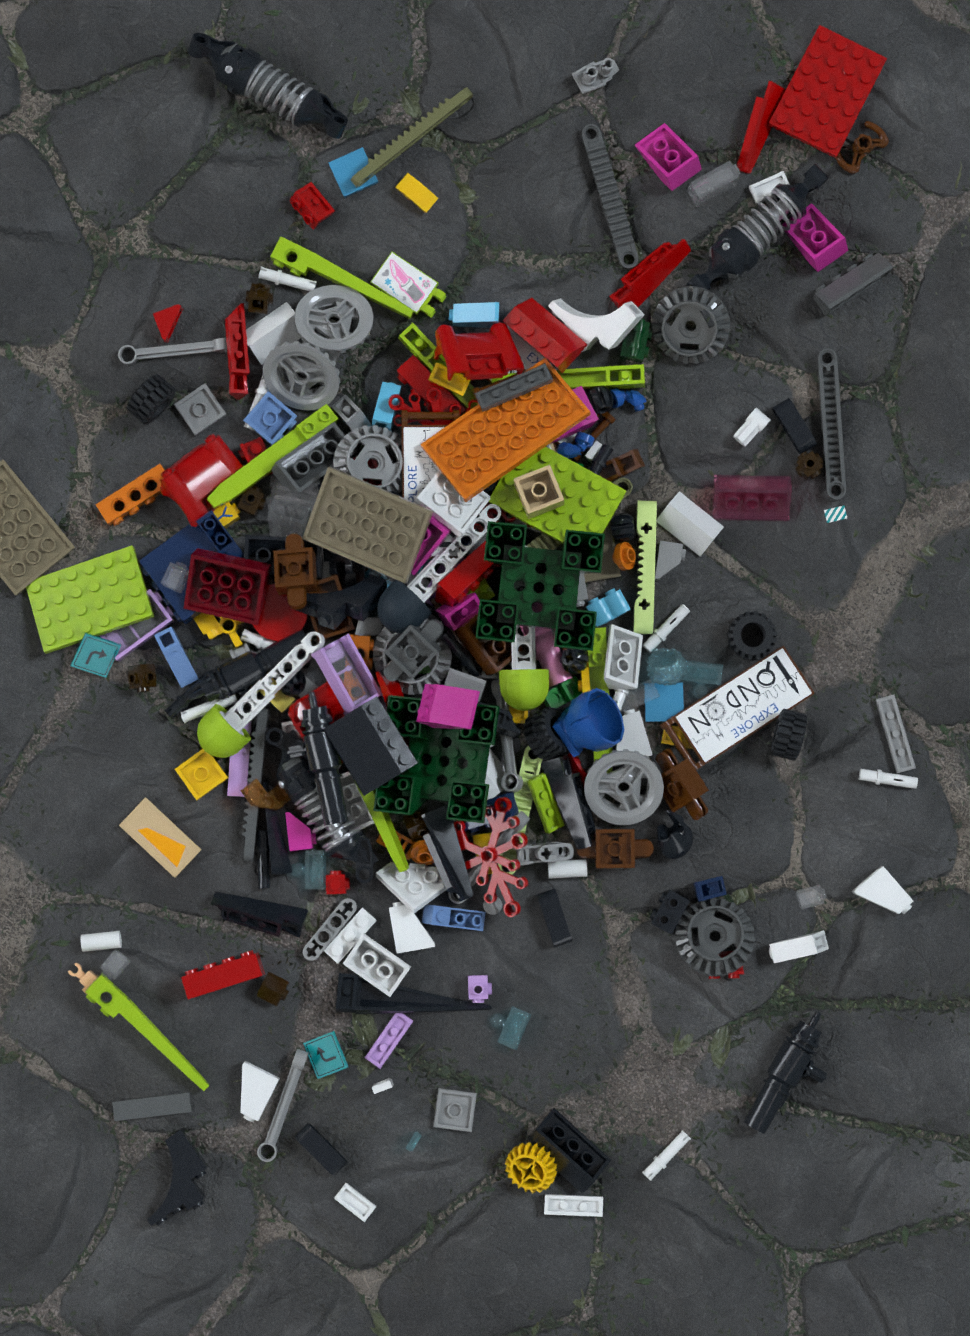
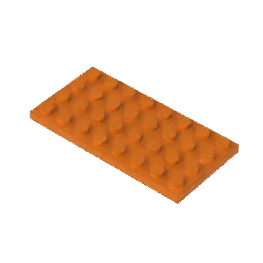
[421,358,591,502]

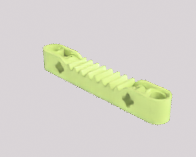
[633,500,657,634]
[498,746,543,875]

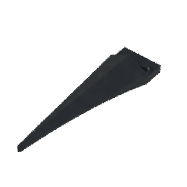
[336,973,492,1014]

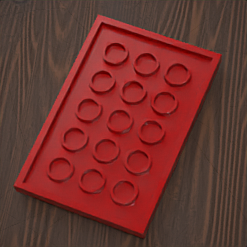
[768,25,887,158]

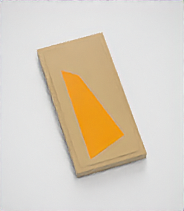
[119,797,202,878]

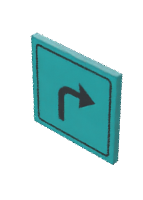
[70,633,121,678]
[303,1031,348,1079]

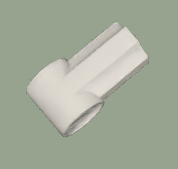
[733,407,771,447]

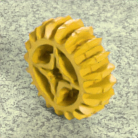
[505,1142,557,1194]

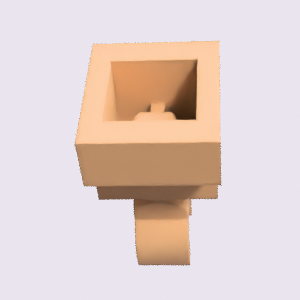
[68,963,98,994]

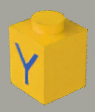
[213,502,241,529]

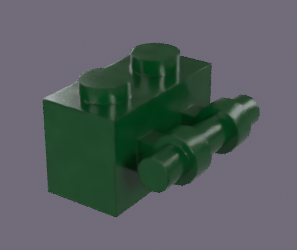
[620,319,653,363]

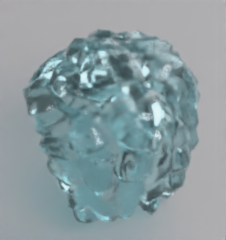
[646,648,688,686]

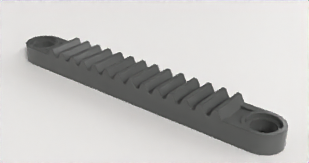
[582,124,638,270]
[817,348,846,501]
[242,708,269,862]

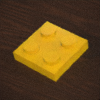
[175,749,228,801]

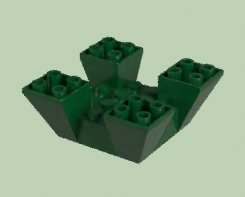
[476,521,605,651]
[373,695,499,824]

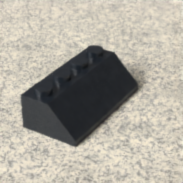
[244,535,323,580]
[525,1108,611,1193]

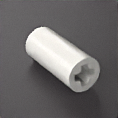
[548,859,587,879]
[81,931,122,952]

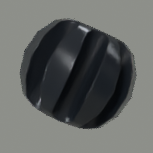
[586,386,614,414]
[611,513,636,542]
[560,648,589,674]
[280,668,306,696]

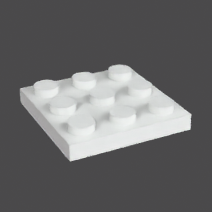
[414,470,491,537]

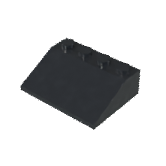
[324,696,417,796]

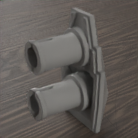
[572,58,619,94]

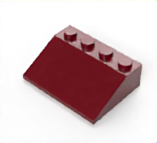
[183,548,271,625]

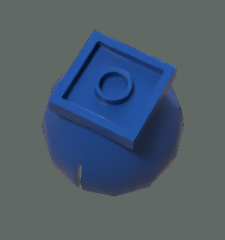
[552,688,624,757]

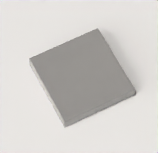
[174,383,227,436]
[433,1088,477,1132]

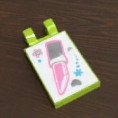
[370,252,447,318]

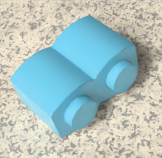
[586,588,631,628]

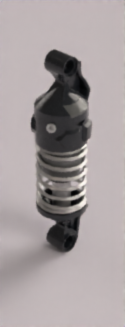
[188,32,348,139]
[686,163,829,290]
[266,728,379,883]

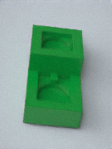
[543,676,582,709]

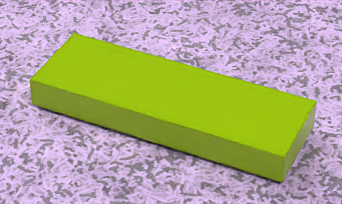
[527,773,564,834]

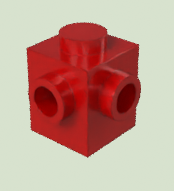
[326,871,350,895]

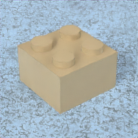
[514,465,564,519]

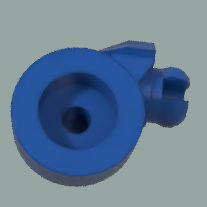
[610,388,647,411]
[556,432,595,459]

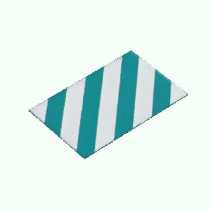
[824,506,847,523]

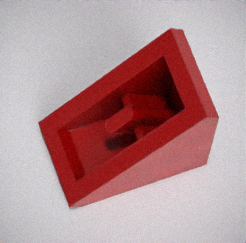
[153,304,183,343]

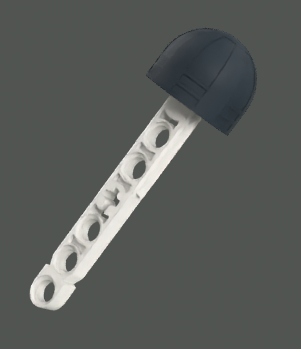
[378,504,501,633]

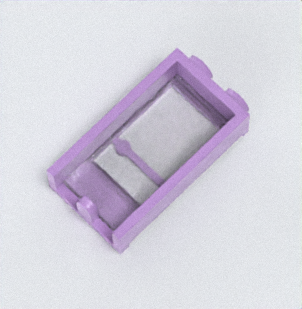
[100,589,174,662]
[311,633,382,715]

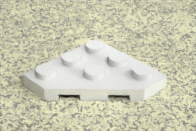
[376,862,446,913]

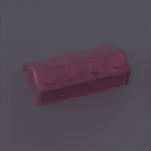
[712,475,792,521]

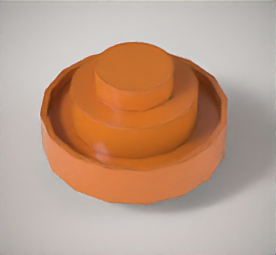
[612,542,636,571]
[411,840,434,865]

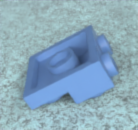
[243,391,297,445]

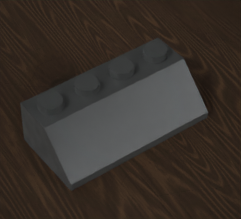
[813,253,894,316]
[271,422,358,494]

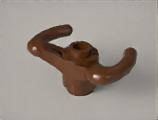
[835,121,889,174]

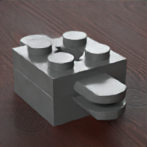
[383,619,444,681]

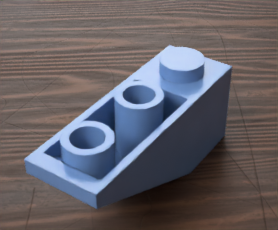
[154,627,199,688]
[422,904,486,931]

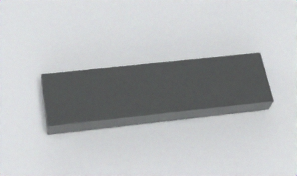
[475,364,553,412]
[112,1092,192,1121]

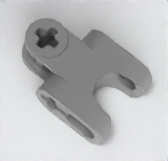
[513,842,574,865]

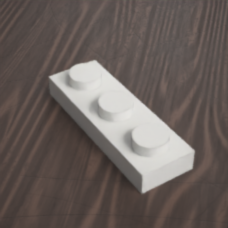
[324,907,377,963]
[544,1194,603,1217]

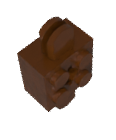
[274,533,317,610]
[655,749,709,820]
[576,829,654,868]

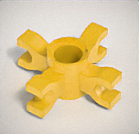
[206,617,244,648]

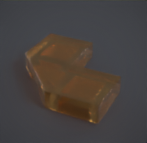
[241,778,291,810]

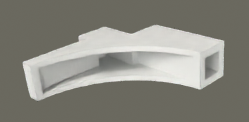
[548,298,645,352]

